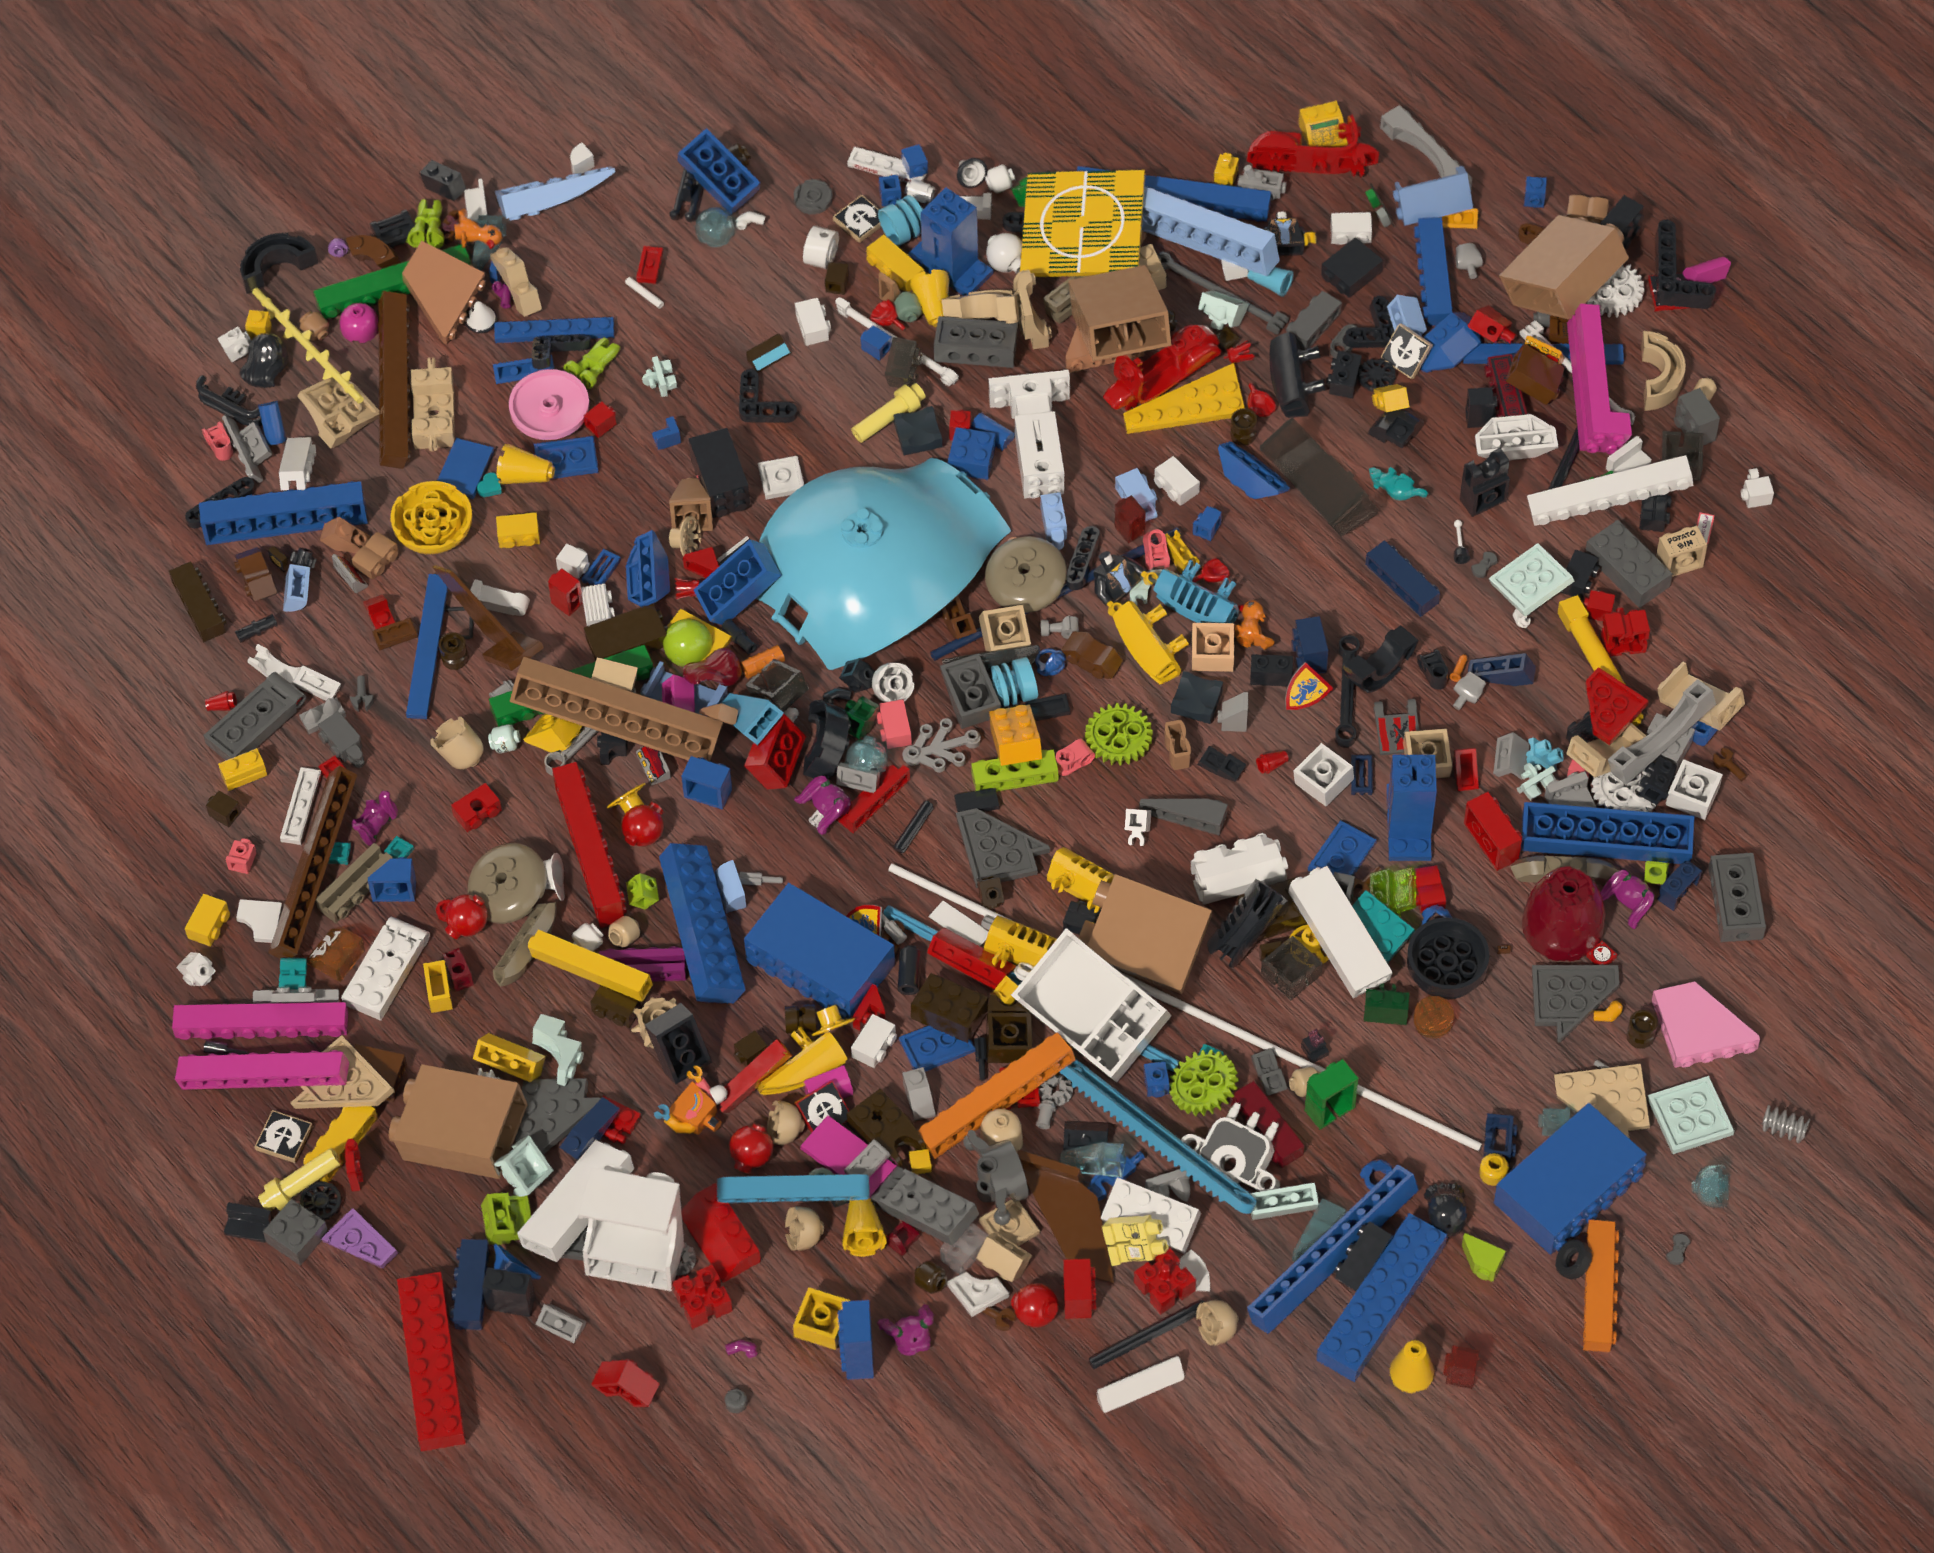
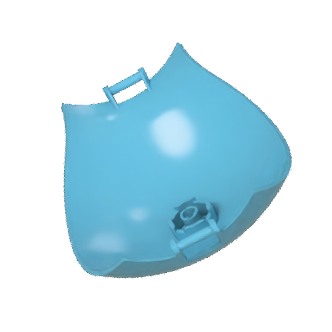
[756,458,1011,670]

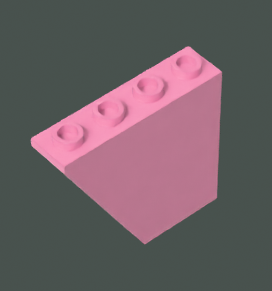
[1652,982,1760,1068]

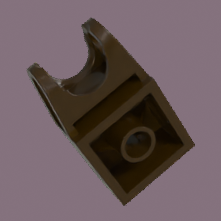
[986,992,1032,1063]
[847,1088,926,1167]

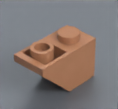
[320,517,370,553]

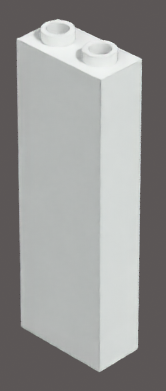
[1288,866,1392,998]
[517,1140,634,1262]

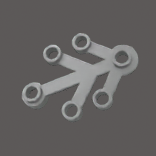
[902,718,981,773]

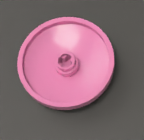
[509,369,589,440]

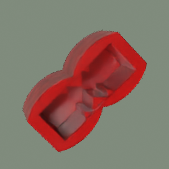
[1408,865,1446,913]

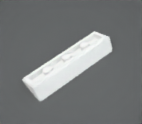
[1097,1356,1184,1413]

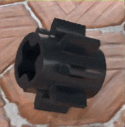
[290,547,317,568]

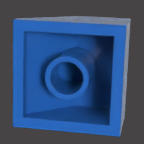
[368,857,416,902]

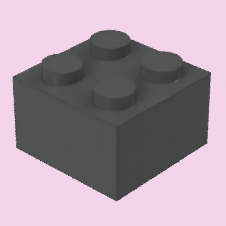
[1674,388,1720,449]
[263,1199,328,1266]

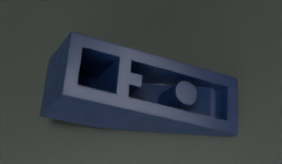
[1467,653,1536,686]
[559,1097,621,1160]

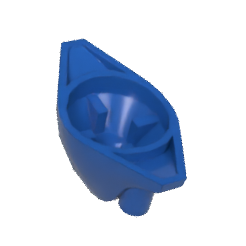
[494,1243,541,1279]

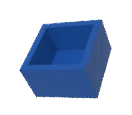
[948,427,996,480]
[681,756,732,810]

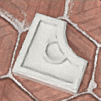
[236,899,283,943]
[948,1272,1009,1317]

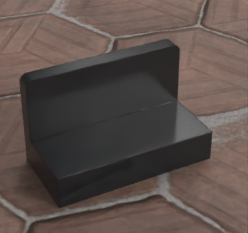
[1063,1121,1108,1152]
[224,1202,273,1243]

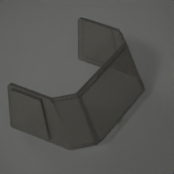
[1260,418,1380,537]

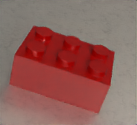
[744,714,806,789]
[1464,792,1522,871]

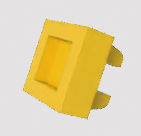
[993,976,1018,1006]

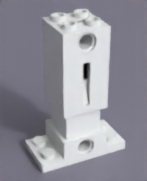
[989,370,1070,498]

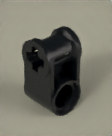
[1417,649,1448,690]

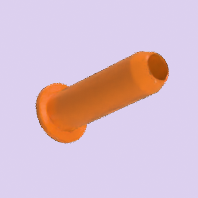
[1449,655,1467,682]

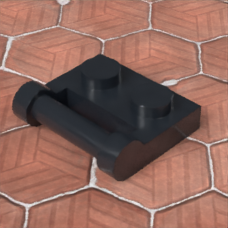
[370,209,415,248]

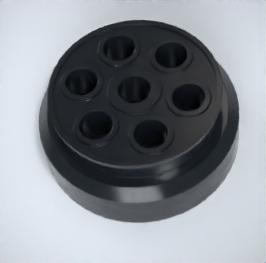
[1407,917,1490,1000]

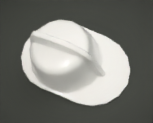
[543,853,565,901]

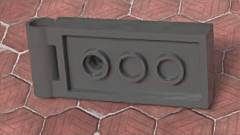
[203,672,306,760]
[870,1167,979,1246]

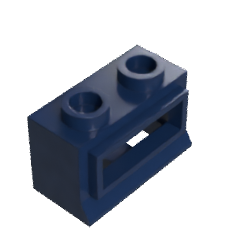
[1657,860,1702,911]
[1483,1113,1517,1163]

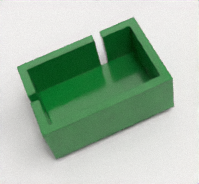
[1305,1059,1358,1130]

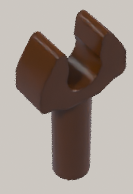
[1712,748,1747,782]
[1353,866,1383,899]
[982,1307,1016,1331]

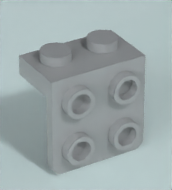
[1545,771,1597,808]

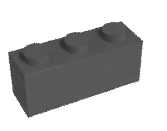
[1286,291,1342,350]

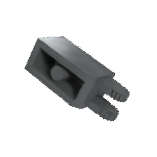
[318,711,365,768]

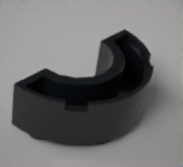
[240,233,318,294]
[1342,625,1418,693]
[803,700,851,780]

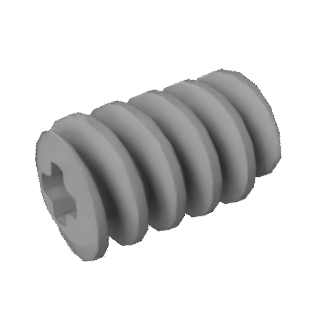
[1762,1104,1810,1144]

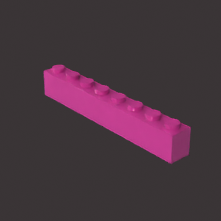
[172,1002,348,1040]
[175,1050,349,1090]

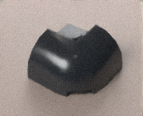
[1368,409,1424,448]

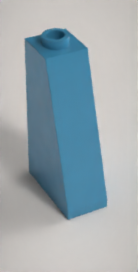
[722,693,784,745]

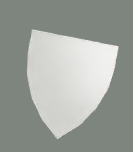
[1180,1250,1210,1291]

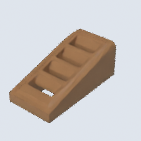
[878,272,901,306]
[699,703,738,725]

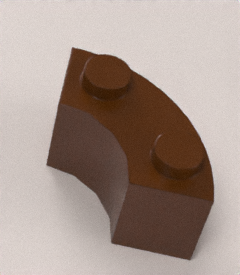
[346,235,402,269]
[233,547,277,601]
[1061,631,1123,679]

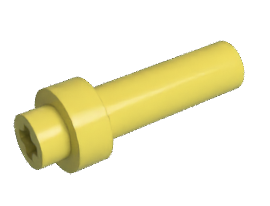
[851,383,926,443]
[258,1148,342,1211]

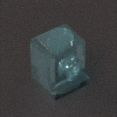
[1538,1107,1570,1136]

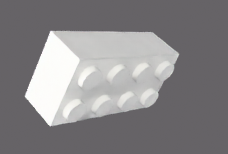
[1101,1178,1201,1254]

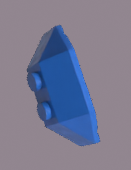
[1420,312,1481,373]
[1218,441,1290,499]
[626,530,670,607]

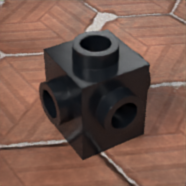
[839,658,875,692]

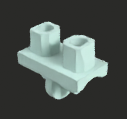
[642,356,677,397]
[1517,763,1556,801]

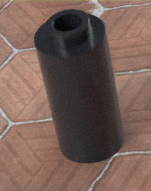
[897,945,921,995]

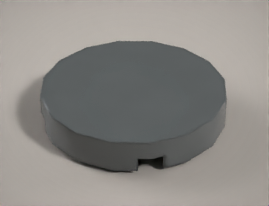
[794,179,832,214]

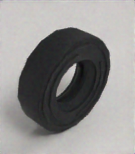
[1555,1240,1592,1280]

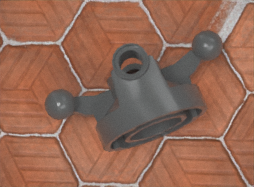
[963,1130,1028,1226]

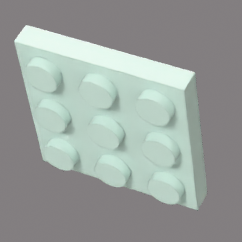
[1489,543,1574,616]
[1647,1076,1734,1154]

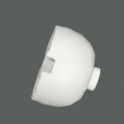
[872,663,914,702]

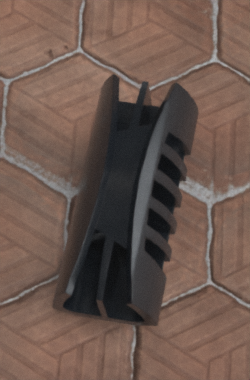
[1270,332,1326,418]
[1207,879,1287,968]

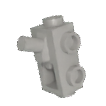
[1238,165,1286,200]

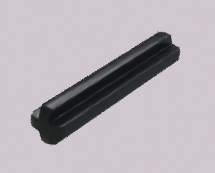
[894,800,933,853]

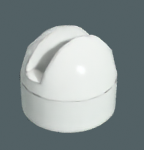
[709,1085,728,1104]

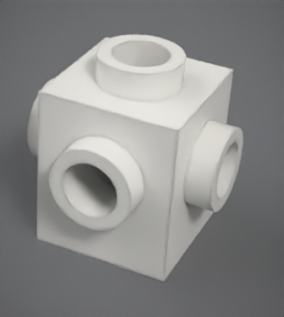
[217,327,251,362]
[176,952,215,986]

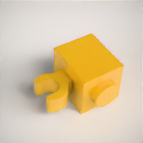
[1214,153,1239,186]

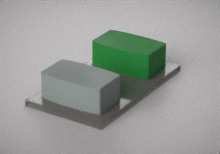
[1365,183,1395,228]

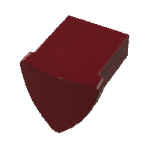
[886,1221,920,1256]

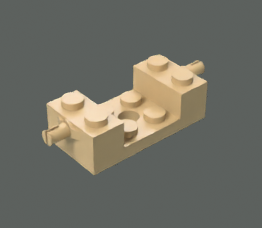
[411,358,455,451]

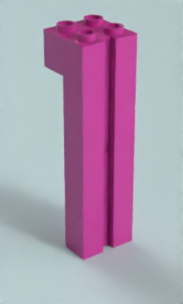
[1567,304,1632,454]

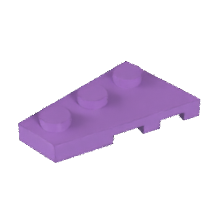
[321,1208,398,1269]

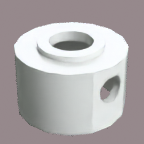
[803,225,839,270]

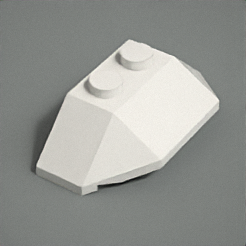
[1475,414,1558,460]

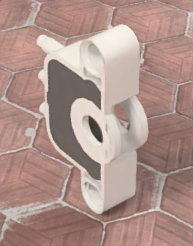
[1181,1103,1280,1192]

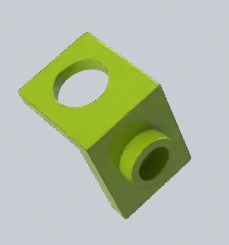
[1644,861,1669,884]

